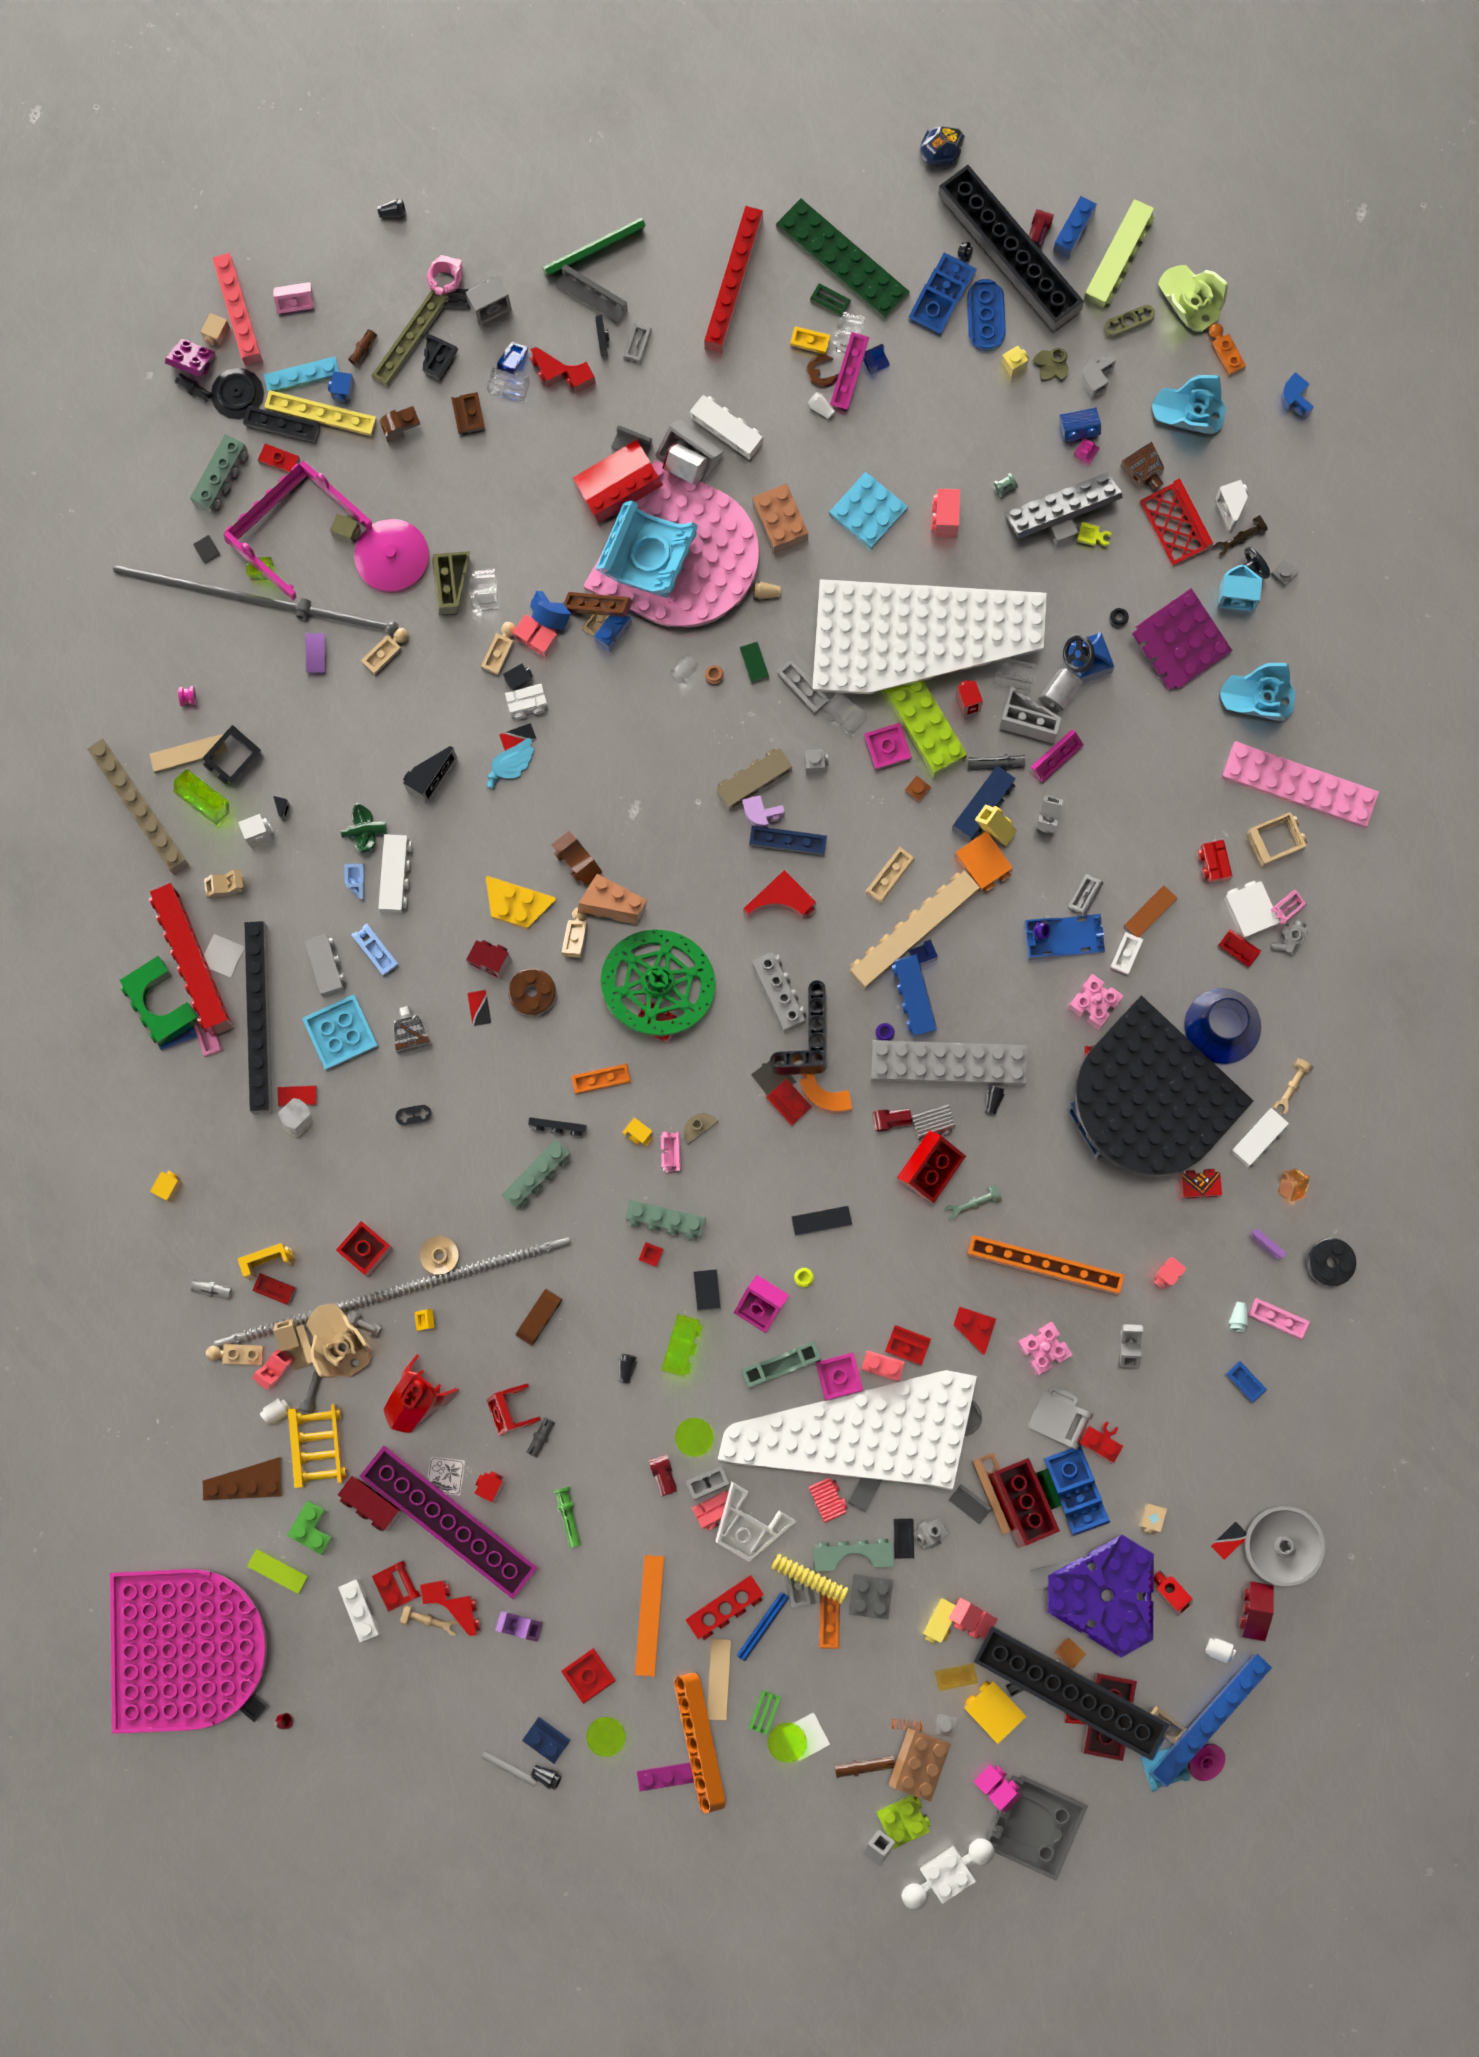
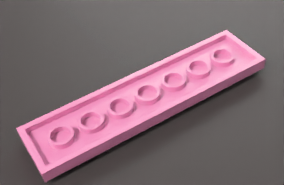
[1222,741,1379,828]

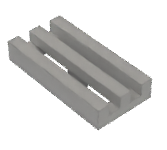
[623,323,652,364]
[1068,875,1104,916]

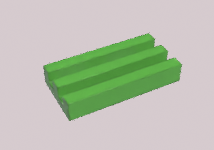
[749,1690,781,1735]

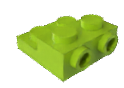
[876,1794,932,1849]

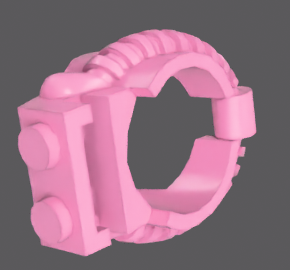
[427,255,463,296]

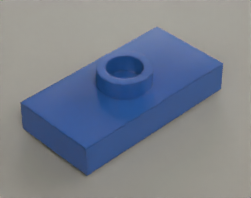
[1225,1361,1267,1403]

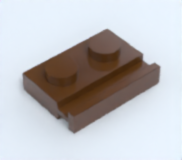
[451,392,485,434]

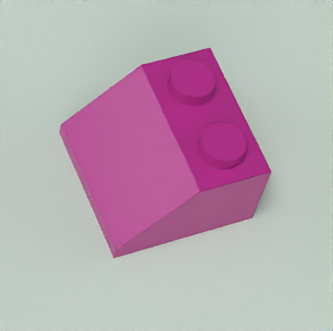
[733,1275,790,1333]

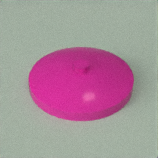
[354,519,430,593]

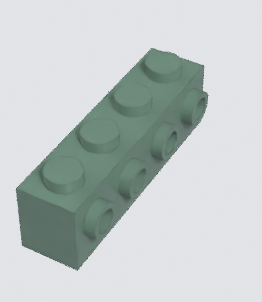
[190,434,248,513]
[501,1140,571,1210]
[625,1200,706,1240]

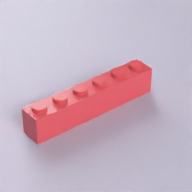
[212,253,263,366]

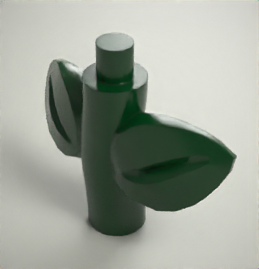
[341,803,387,853]

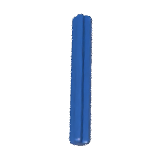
[737,1592,789,1661]

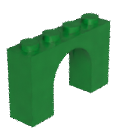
[119,956,199,1046]

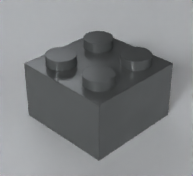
[849,1574,893,1620]

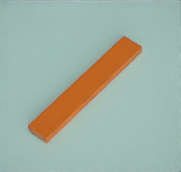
[635,1555,664,1677]

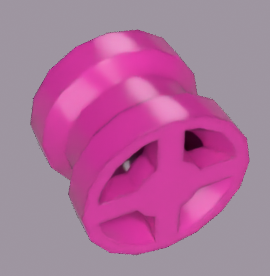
[178,686,197,706]

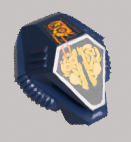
[920,126,965,166]

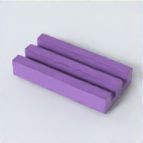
[1250,1228,1287,1260]

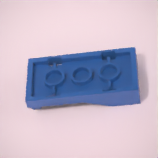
[1024,914,1105,960]

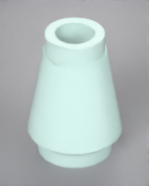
[1229,1302,1248,1333]

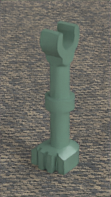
[945,1184,1002,1220]

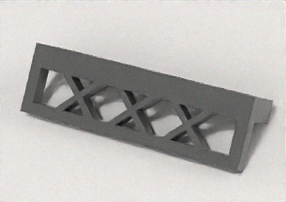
[556,264,628,325]

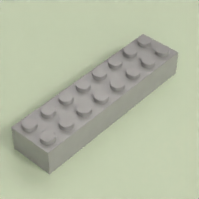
[871,1040,1027,1087]

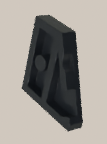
[422,333,458,380]

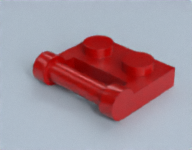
[372,1560,420,1612]

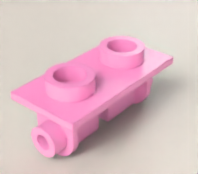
[660,1132,681,1173]

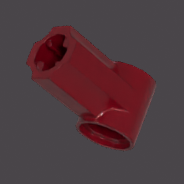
[1029,209,1054,248]
[873,1109,912,1132]
[649,1454,677,1496]

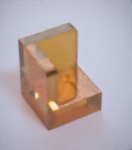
[1278,1168,1310,1201]
[1054,1637,1086,1669]

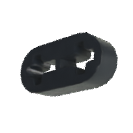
[395,1105,432,1126]

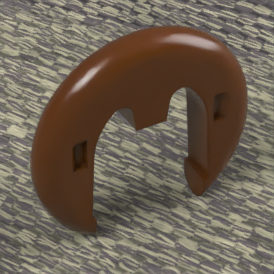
[806,355,839,387]

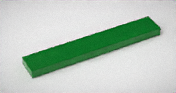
[542,218,646,275]

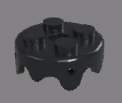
[1306,1238,1357,1287]

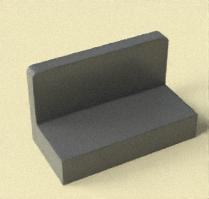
[611,425,653,458]
[949,1484,993,1525]

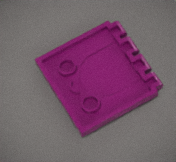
[1132,588,1233,690]

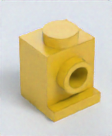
[622,1118,653,1147]

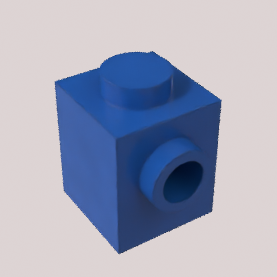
[328,371,354,402]

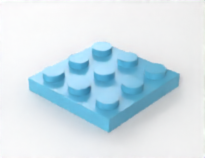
[829,472,908,549]
[302,994,378,1071]

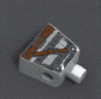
[393,1006,433,1054]

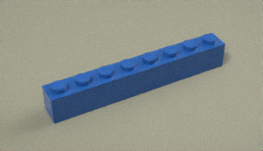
[1149,1654,1272,1787]

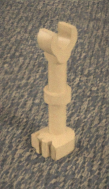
[1273,1058,1314,1115]
[400,1606,459,1635]

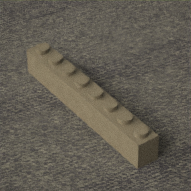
[87,739,189,875]

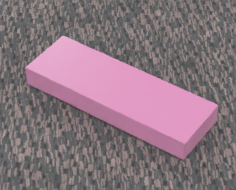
[1248,1298,1310,1340]

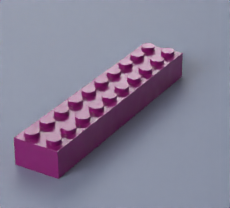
[359,1445,539,1599]

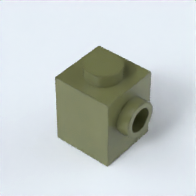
[330,513,361,544]

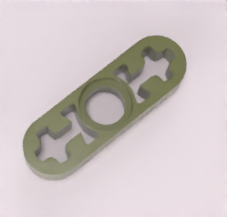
[1104,305,1155,338]

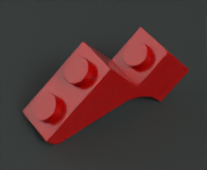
[529,347,596,393]
[420,1580,481,1636]

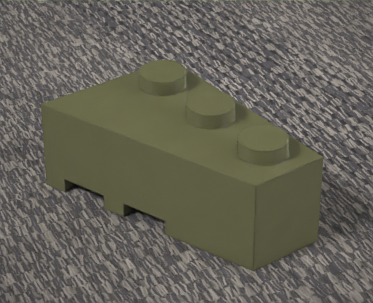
[432,551,471,615]

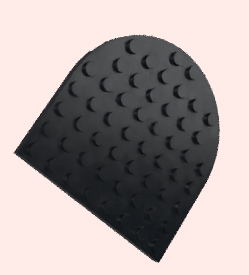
[1074,995,1254,1177]

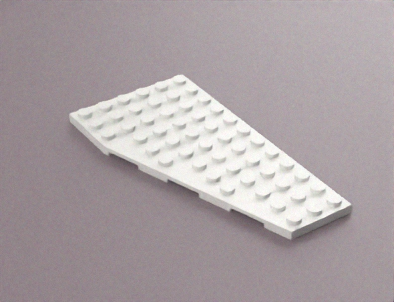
[813,579,1047,694]

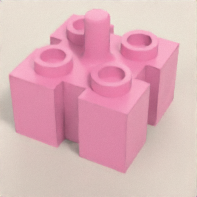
[1068,974,1123,1030]
[1017,1321,1072,1377]

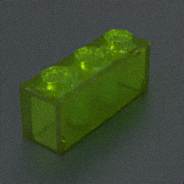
[173,768,230,825]
[661,1314,703,1378]

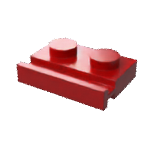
[765,1078,812,1126]
[885,1325,931,1366]

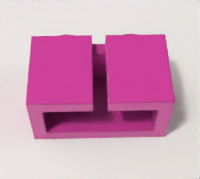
[974,1765,1023,1813]

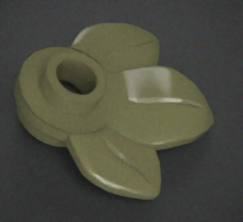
[1033,348,1069,380]

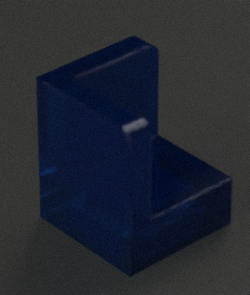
[863,344,890,375]
[909,939,938,967]

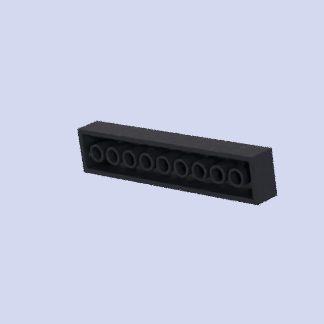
[938,164,1084,332]
[973,1626,1172,1760]

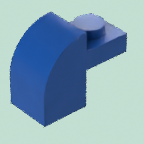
[1281,372,1314,418]
[530,591,571,629]

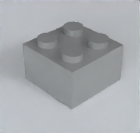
[465,276,512,325]

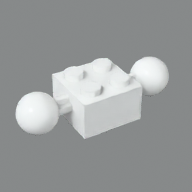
[902,1839,994,1910]

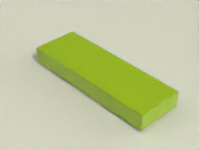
[247,1549,309,1594]

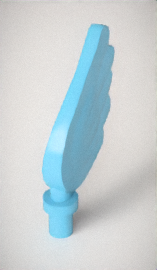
[486,738,534,789]

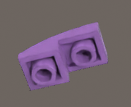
[305,633,325,672]

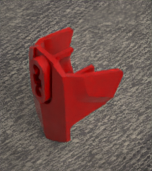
[383,1354,459,1433]

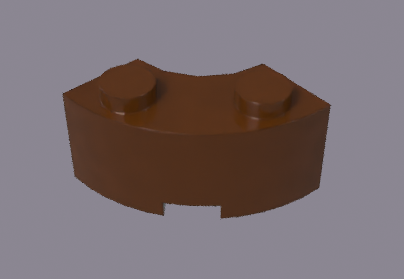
[552,831,602,886]

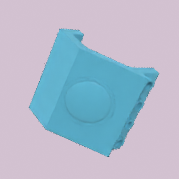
[595,501,698,598]

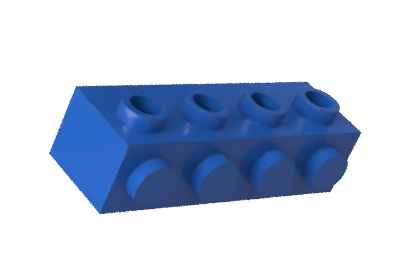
[892,954,937,1036]

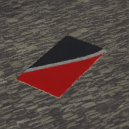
[499,723,537,751]
[467,990,491,1026]
[1211,1522,1247,1560]

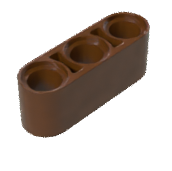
[515,1288,563,1346]

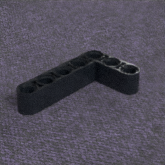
[770,980,827,1075]

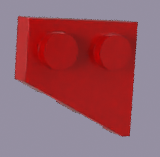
[953,1306,996,1355]

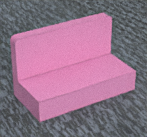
[274,283,314,314]

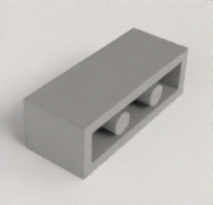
[305,933,346,997]

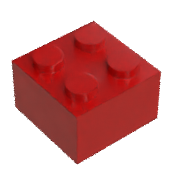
[336,1221,393,1277]

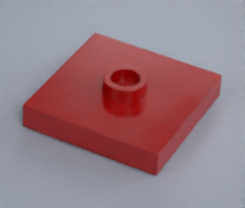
[561,1648,616,1704]

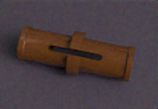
[348,329,377,366]

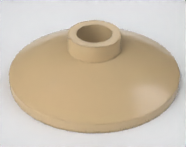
[420,1236,459,1275]

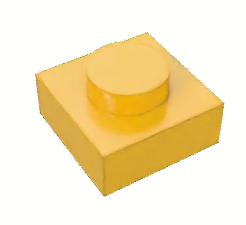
[414,1309,435,1331]

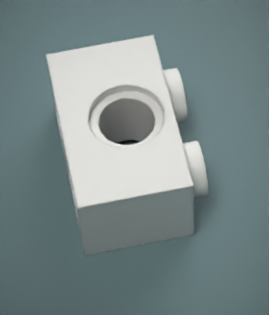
[238,814,273,848]

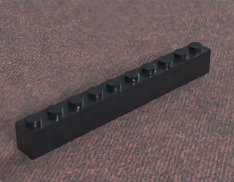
[244,921,272,1114]

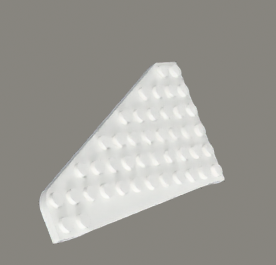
[718,1370,977,1491]

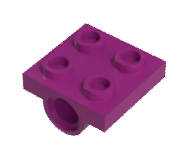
[165,339,215,377]

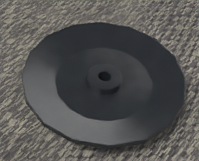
[211,368,264,419]

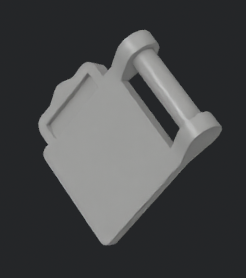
[1028,1387,1094,1450]

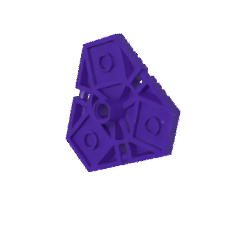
[1047,1535,1154,1658]

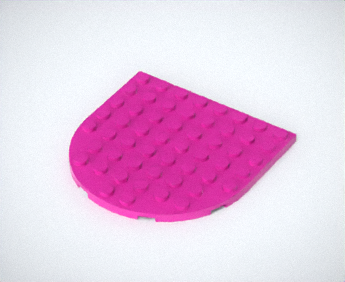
[110,1569,267,1734]

